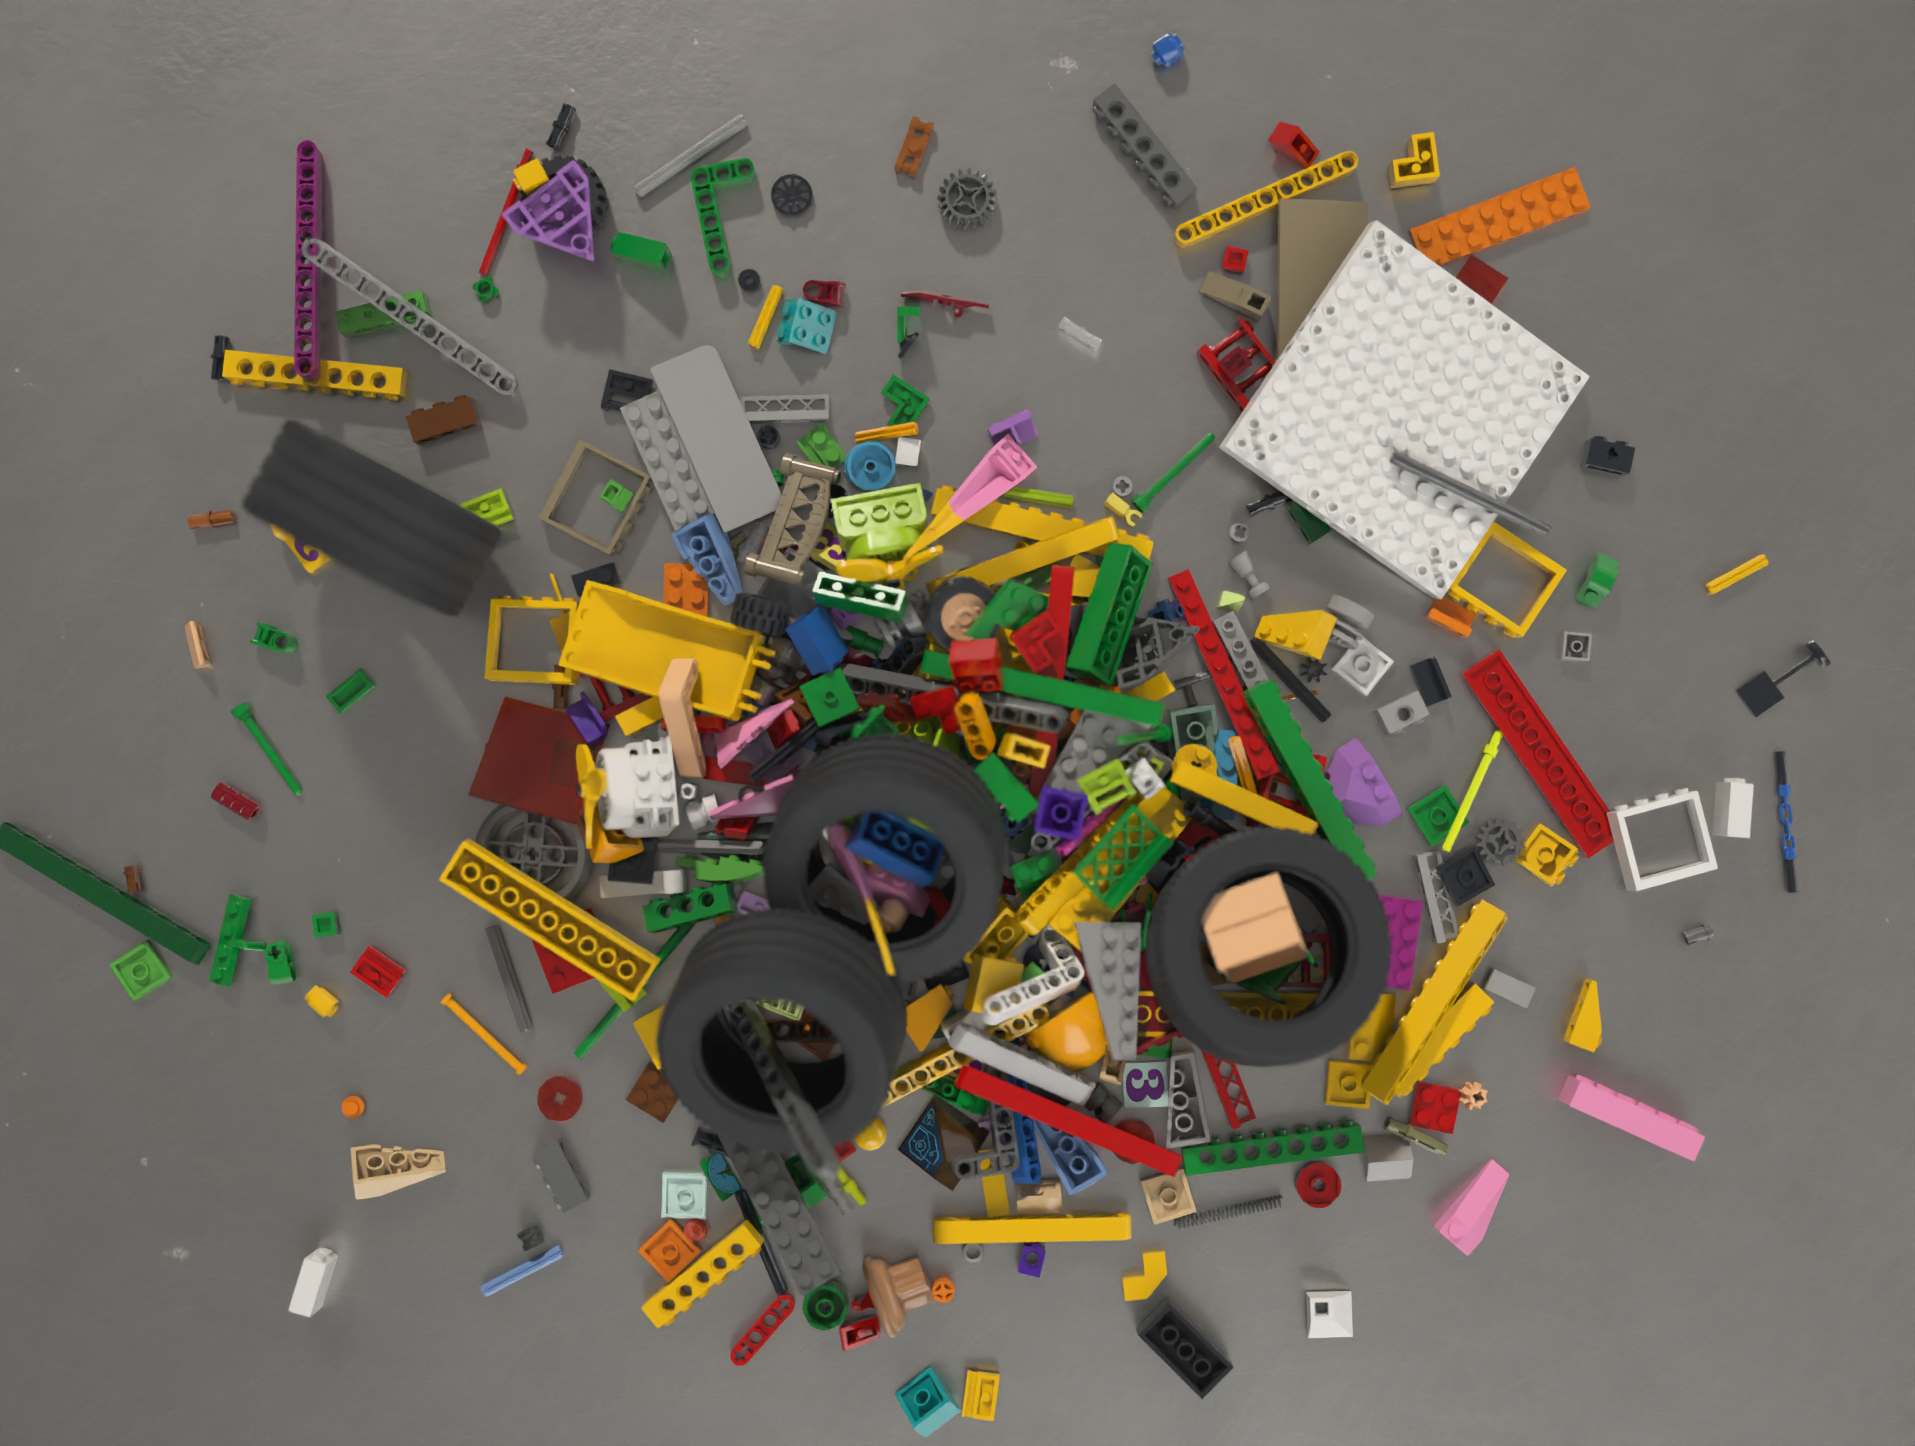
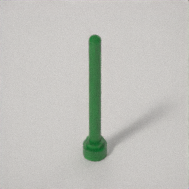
[1131,433,1215,513]
[230,702,302,795]
[1116,724,1173,745]

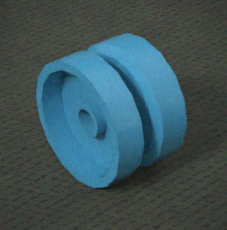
[843,441,896,492]

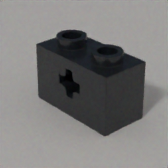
[1580,436,1635,476]

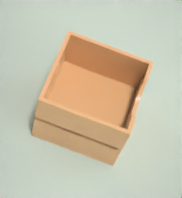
[1202,873,1310,985]

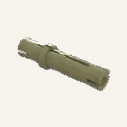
[1383,1116,1448,1157]

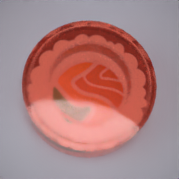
[684,1218,708,1242]

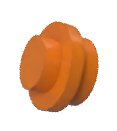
[341,1096,365,1118]

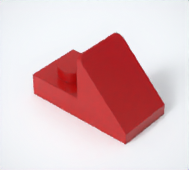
[767,709,803,750]
[839,1315,882,1351]

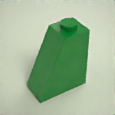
[610,231,672,275]

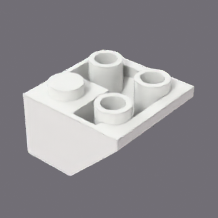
[1306,1291,1353,1338]

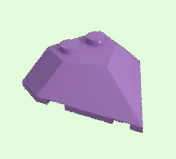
[502,160,594,262]
[1324,738,1402,826]

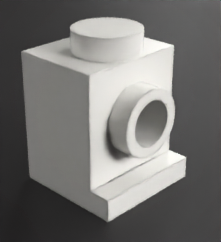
[1125,757,1165,799]

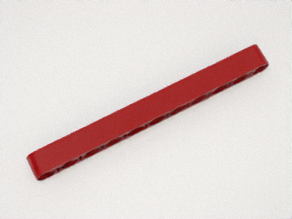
[1029,565,1075,811]
[954,1064,1183,1177]

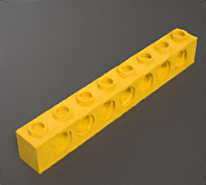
[222,350,408,401]

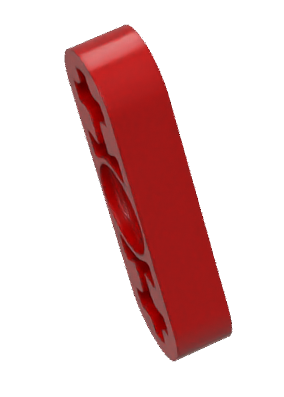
[661,716,726,733]

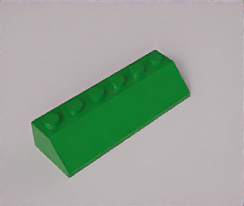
[1066,543,1153,687]

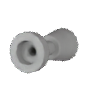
[1228,550,1271,599]

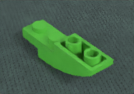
[675,854,764,884]

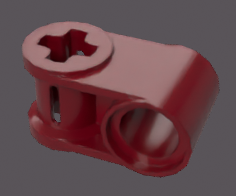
[803,280,846,308]

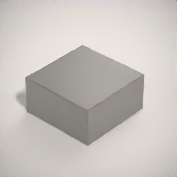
[1559,631,1592,662]

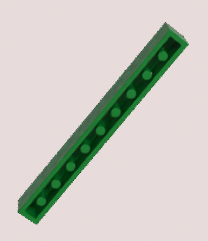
[1241,680,1377,880]

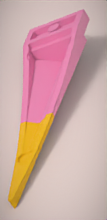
[903,434,1037,560]
[826,820,895,975]

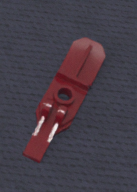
[901,289,989,318]

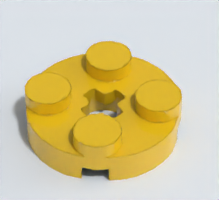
[1171,744,1217,776]

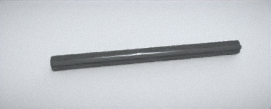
[1389,451,1551,536]

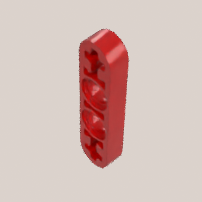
[730,1293,795,1366]

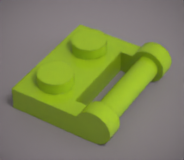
[1078,758,1137,815]

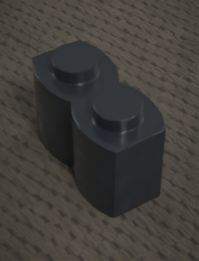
[1146,838,1190,887]

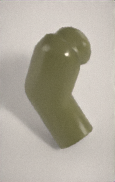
[729,530,748,561]

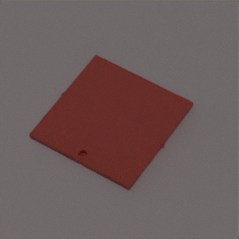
[469,697,610,824]

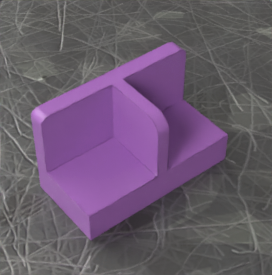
[987,409,1038,446]

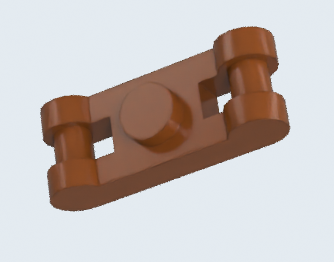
[894,116,934,177]

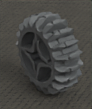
[937,168,997,230]

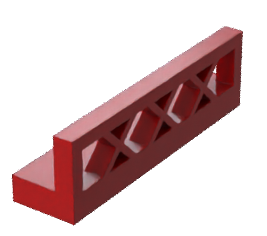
[1200,1049,1256,1130]

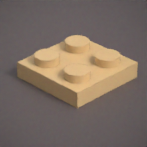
[1140,1167,1197,1225]

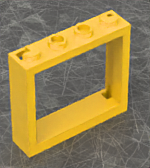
[1447,521,1567,638]
[484,595,579,685]

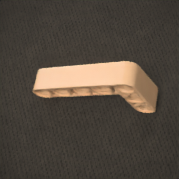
[659,658,706,778]

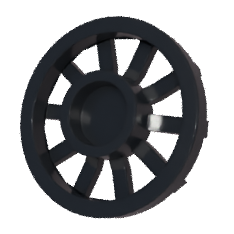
[771,174,813,217]

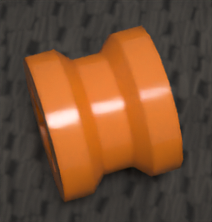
[932,1277,955,1303]

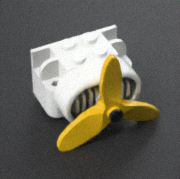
[576,736,679,849]

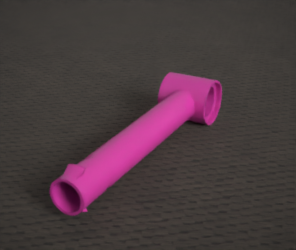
[1056,779,1137,857]

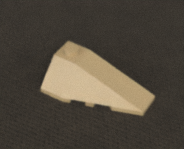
[351,1144,446,1200]

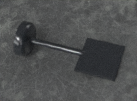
[1736,639,1831,717]

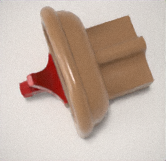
[851,1254,934,1338]

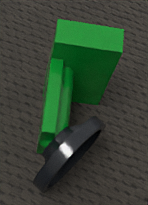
[897,306,920,359]

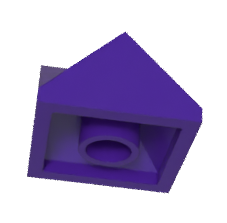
[1034,786,1088,840]

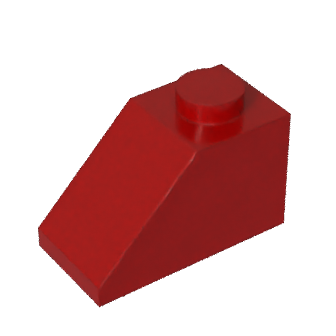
[1268,122,1320,169]

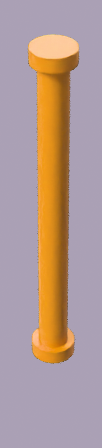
[440,993,527,1076]

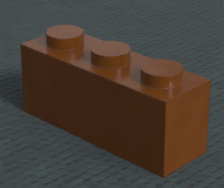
[405,395,482,445]

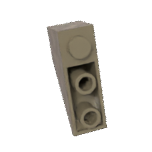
[1199,271,1272,321]

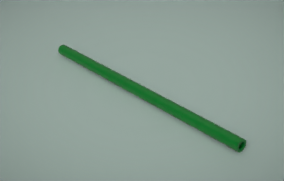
[574,883,729,1060]

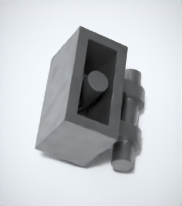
[764,635,808,685]

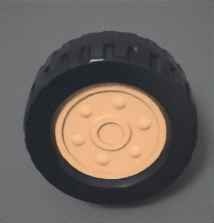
[925,576,1000,651]

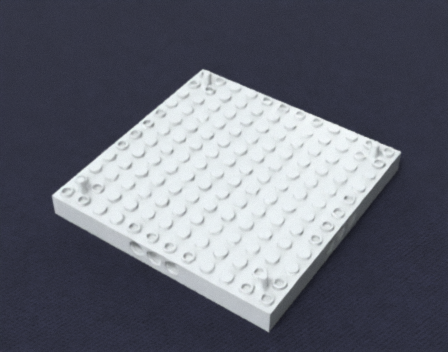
[1219,220,1590,599]

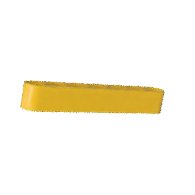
[1169,760,1319,835]

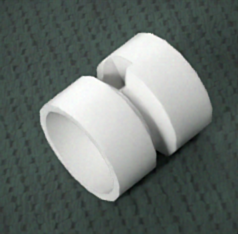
[685,792,721,830]

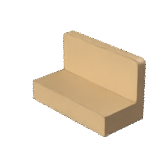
[1015,1179,1062,1216]

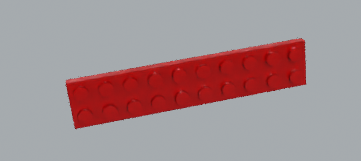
[1461,649,1614,859]

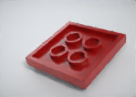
[531,907,597,994]

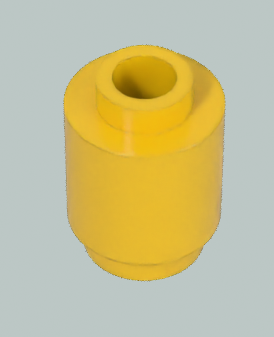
[304,985,339,1018]

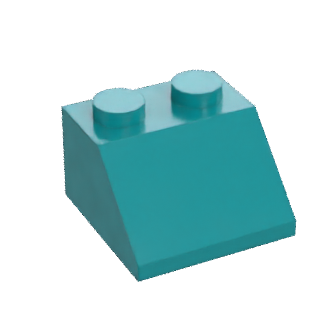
[895,1367,961,1438]

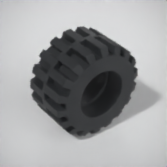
[730,593,791,635]

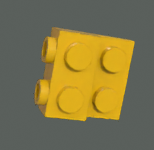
[1514,823,1579,887]

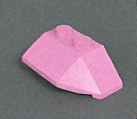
[844,860,930,918]

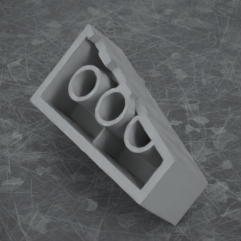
[1166,1049,1211,1149]

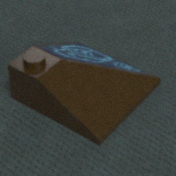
[897,1095,990,1191]

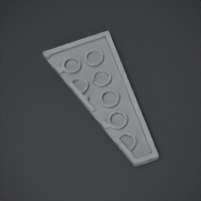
[1033,710,1151,813]

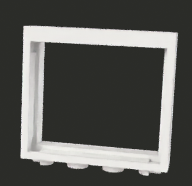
[1607,788,1718,891]

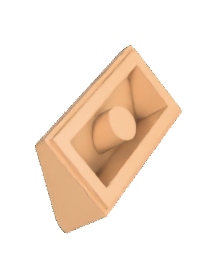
[185,621,211,669]

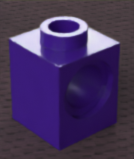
[1017,1242,1046,1278]

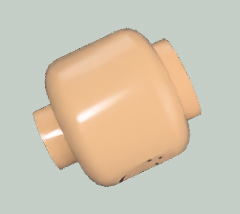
[877,898,909,933]

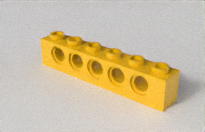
[641,1219,764,1328]

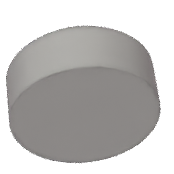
[962,1243,984,1264]

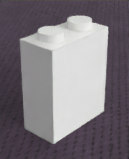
[1712,778,1754,838]
[288,1248,338,1318]

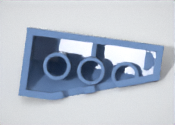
[671,514,743,606]
[1033,1119,1108,1196]

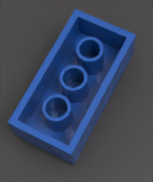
[844,811,945,888]

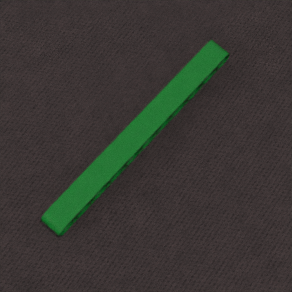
[920,649,1165,727]

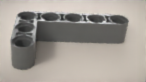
[951,1063,1019,1180]

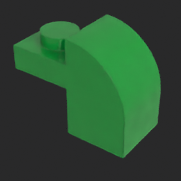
[1576,552,1619,608]

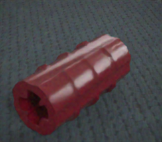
[211,781,261,821]

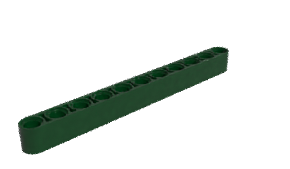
[0,821,212,965]

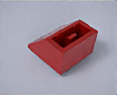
[949,638,1003,693]

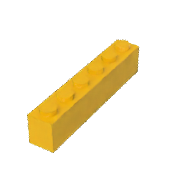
[1395,981,1494,1098]

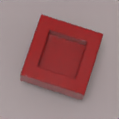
[1221,246,1249,274]

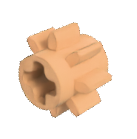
[1459,1082,1488,1110]

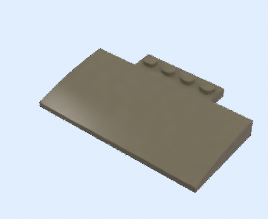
[1277,199,1368,360]

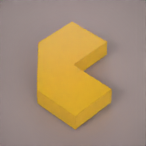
[1122,1250,1167,1301]

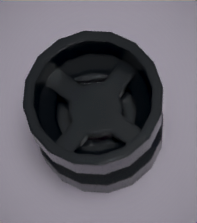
[757,425,780,450]

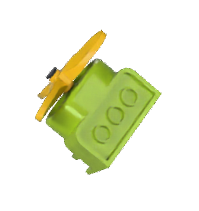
[831,483,943,591]

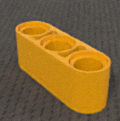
[955,691,996,760]

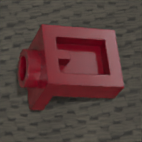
[1218,346,1254,381]

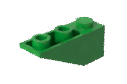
[921,1071,988,1115]

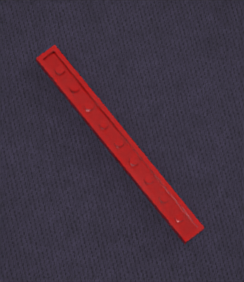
[1168,569,1279,781]

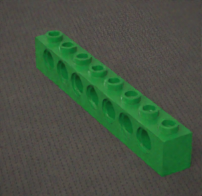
[1181,1120,1365,1176]

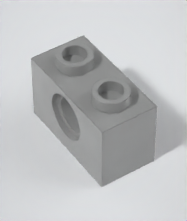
[1374,690,1430,736]

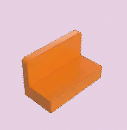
[1424,597,1476,638]

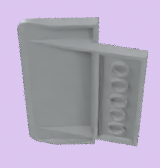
[620,345,782,533]

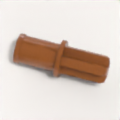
[187,510,235,529]

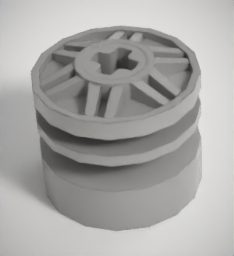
[1326,594,1375,650]
[874,597,927,651]

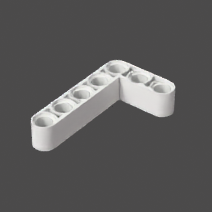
[982,926,1084,1025]

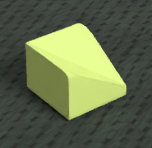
[1217,590,1245,614]

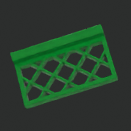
[1072,804,1173,910]

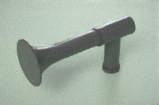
[1174,656,1236,707]

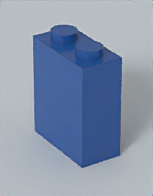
[786,605,849,675]

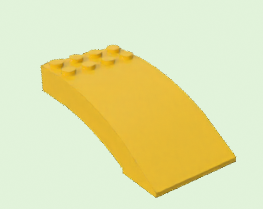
[558,580,775,722]

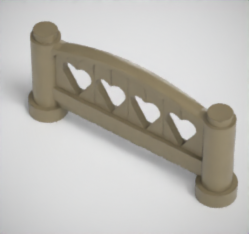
[744,453,841,585]

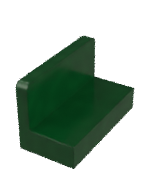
[1285,501,1331,545]

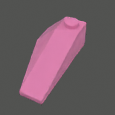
[715,699,794,769]
[708,775,794,820]
[1434,1159,1510,1256]

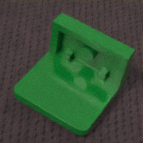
[849,705,900,740]

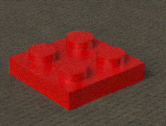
[1408,1080,1461,1134]

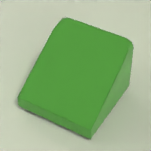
[599,479,633,512]

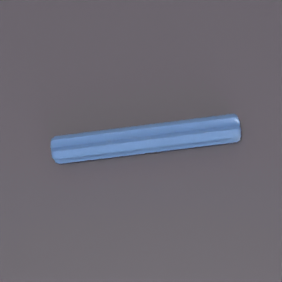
[481,1246,564,1296]

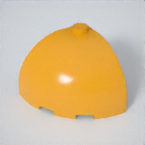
[1024,993,1107,1072]

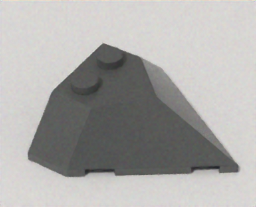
[1117,616,1200,691]

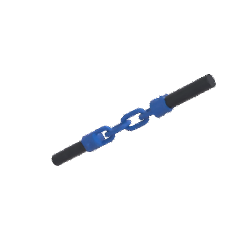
[1776,751,1798,893]

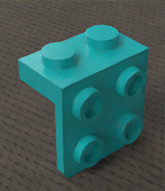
[777,298,836,353]

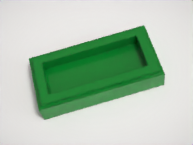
[326,668,376,714]

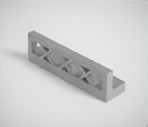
[740,394,830,424]
[1412,849,1459,943]

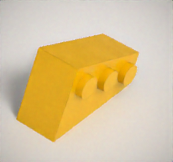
[1254,610,1337,660]

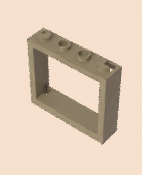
[538,439,654,557]

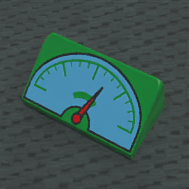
[699,1152,743,1202]

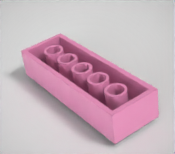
[1558,1074,1705,1161]

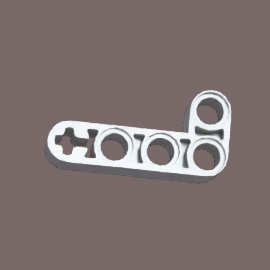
[599,868,687,898]

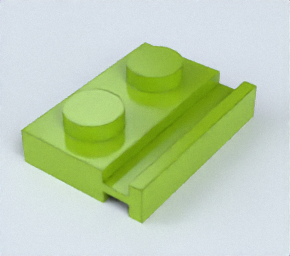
[460,488,514,526]

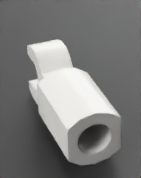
[680,782,698,800]

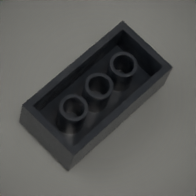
[1136,1297,1234,1399]

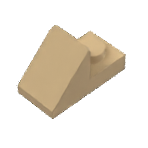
[1098,1045,1127,1085]

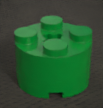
[802,1280,849,1331]

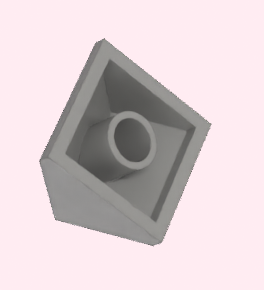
[1362,1134,1414,1181]

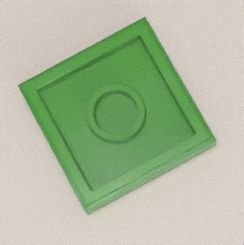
[109,940,173,1002]

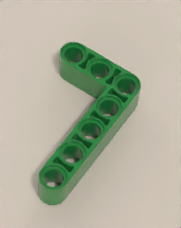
[691,158,756,278]

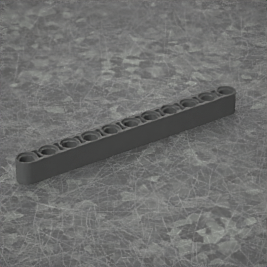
[830,663,1068,732]
[725,999,841,1179]

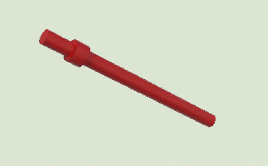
[478,149,534,276]

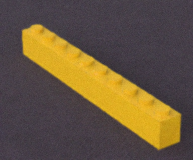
[931,485,1154,560]
[1361,900,1508,1106]

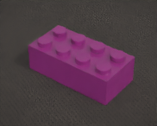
[1377,894,1423,991]

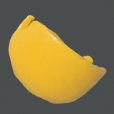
[853,1117,887,1151]

